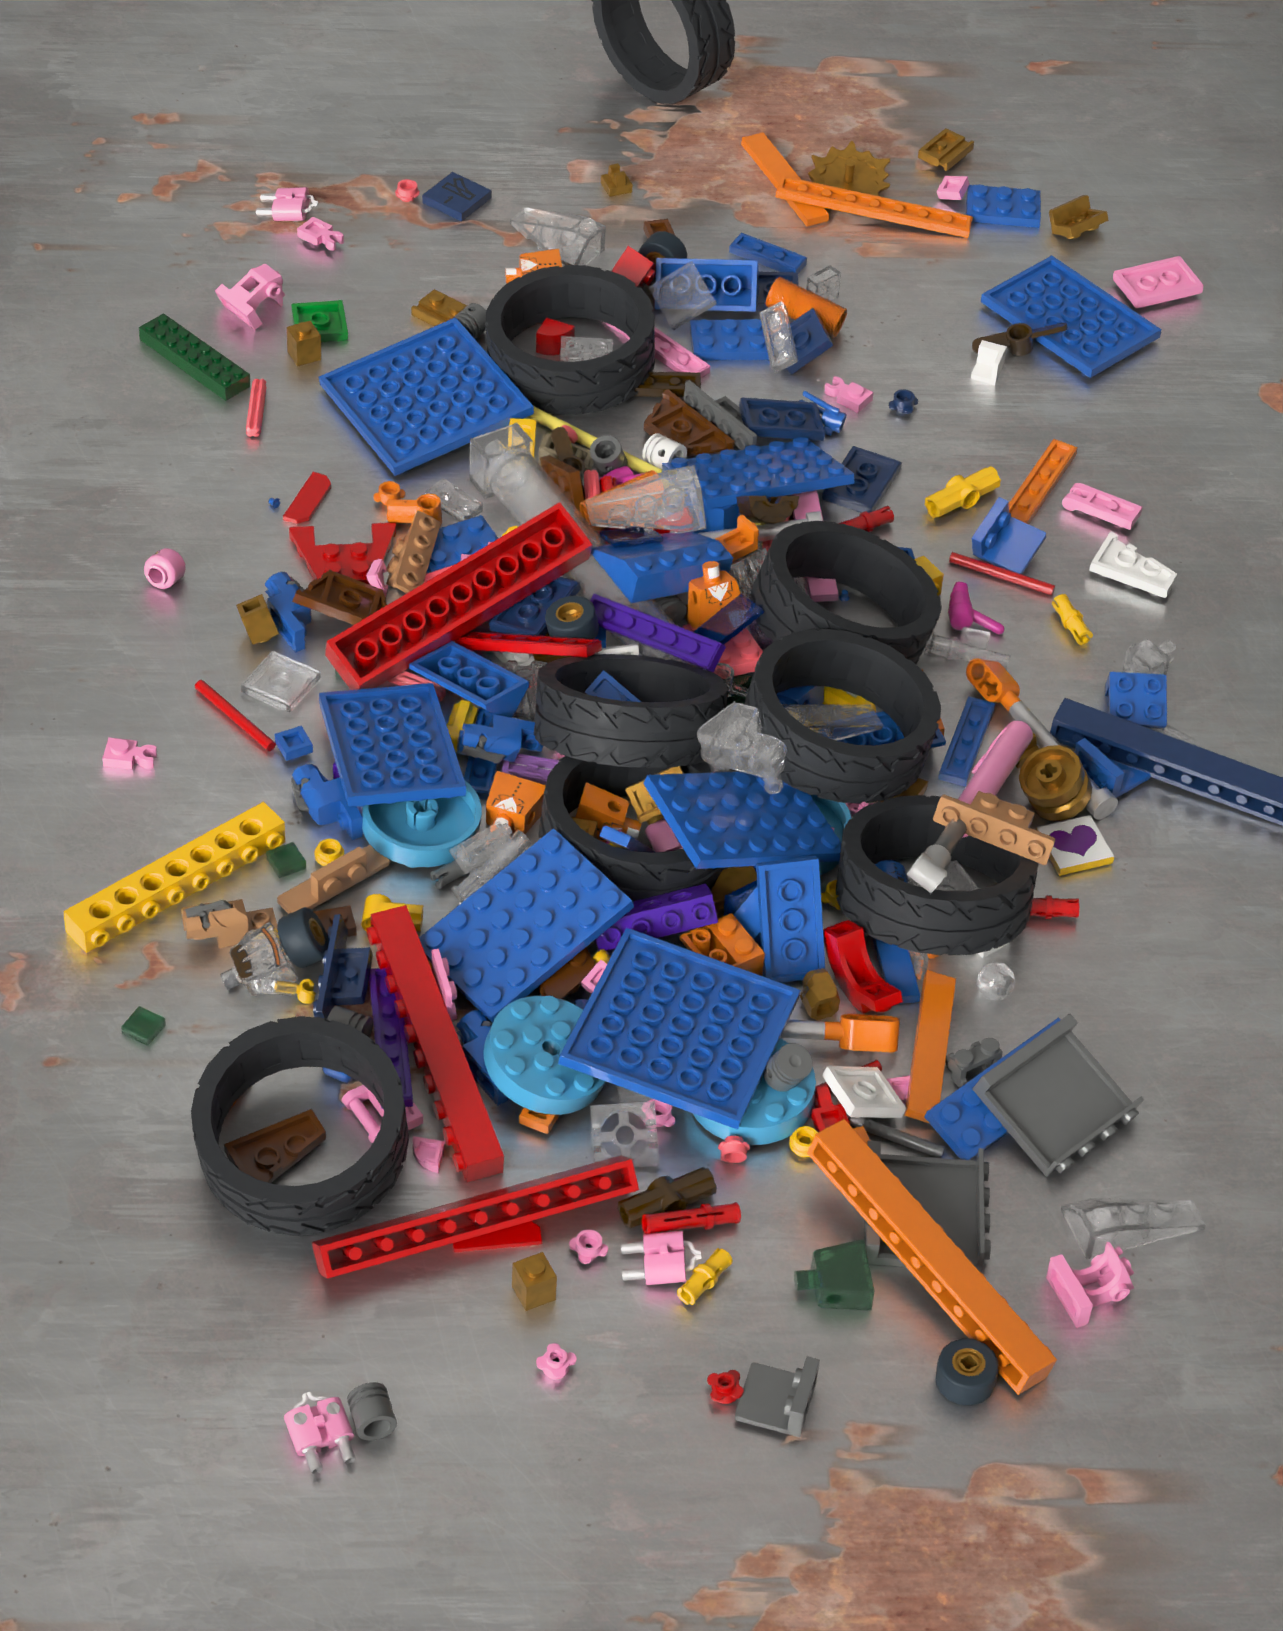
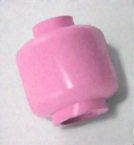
[144,548,186,589]

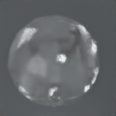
[976,962,1015,1000]

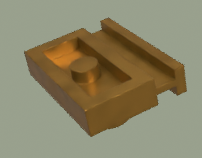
[918,128,974,171]
[411,289,473,326]

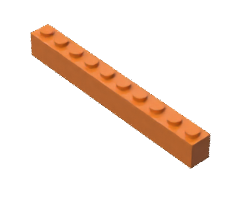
[807,1119,1057,1395]

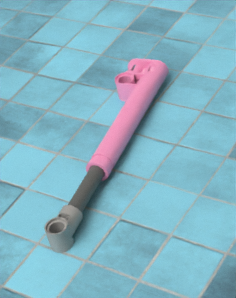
[906,720,1033,894]

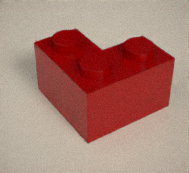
[611,246,656,289]

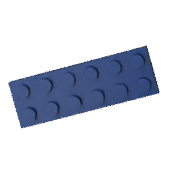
[924,1017,1099,1160]

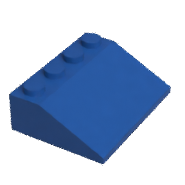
[591,529,733,604]

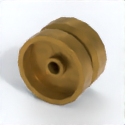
[1019,745,1092,821]

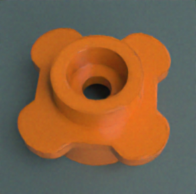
[373,481,406,506]

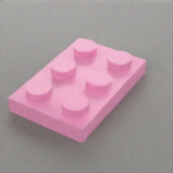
[1113,256,1204,309]

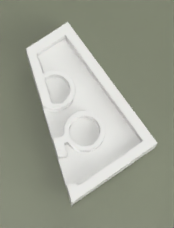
[1089,531,1177,598]

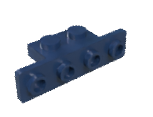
[313,914,373,1019]

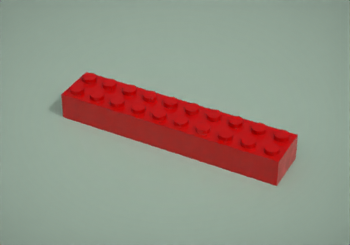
[325,502,593,690]

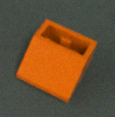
[680,913,765,976]

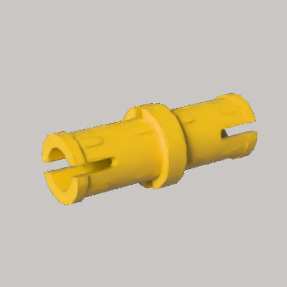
[1052,594,1093,645]
[677,1248,733,1305]

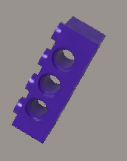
[594,884,718,951]

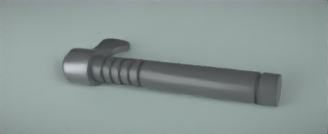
[848,1116,945,1158]

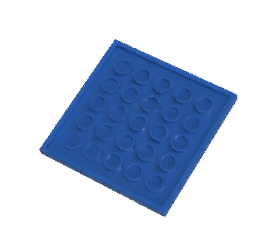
[319,317,534,476]
[558,927,801,1130]

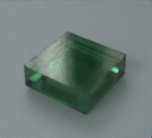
[266,842,306,878]
[121,1006,166,1046]

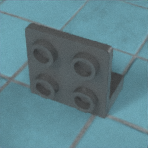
[735,1356,820,1437]

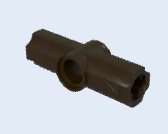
[617,1167,717,1229]

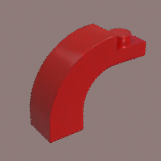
[823,920,903,1014]

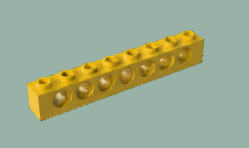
[63,801,286,953]

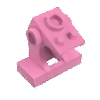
[215,264,285,330]
[1046,1242,1134,1328]

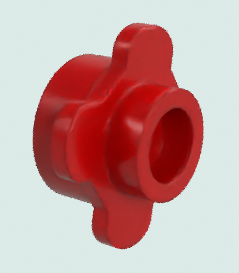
[707,1370,744,1404]

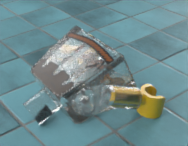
[220,922,316,1004]

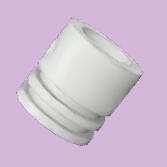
[642,433,687,469]

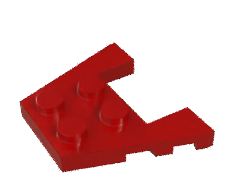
[289,522,396,585]

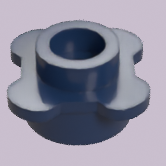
[888,389,918,414]

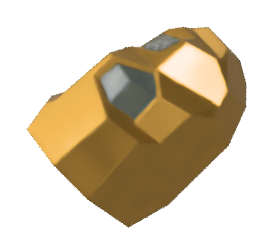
[800,968,840,1020]

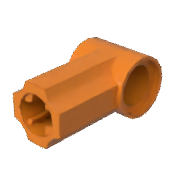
[387,493,442,526]

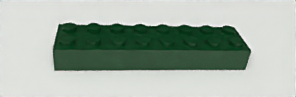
[139,313,251,401]

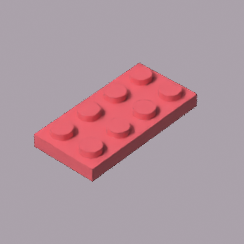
[683,620,763,679]

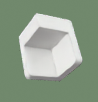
[971,340,1007,385]

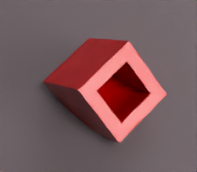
[536,318,575,356]

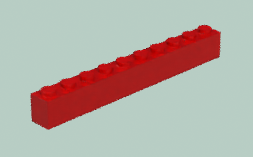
[367,905,504,1183]
[312,1155,639,1279]

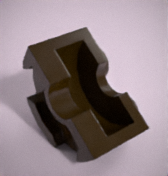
[736,496,799,524]

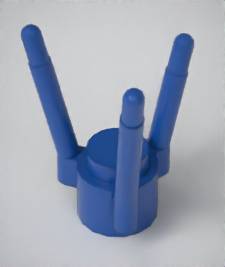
[799,391,847,436]

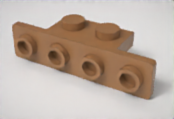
[386,510,441,593]
[933,791,1055,865]
[277,845,390,914]

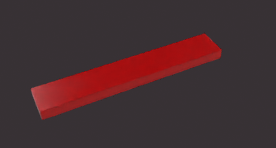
[453,632,602,657]

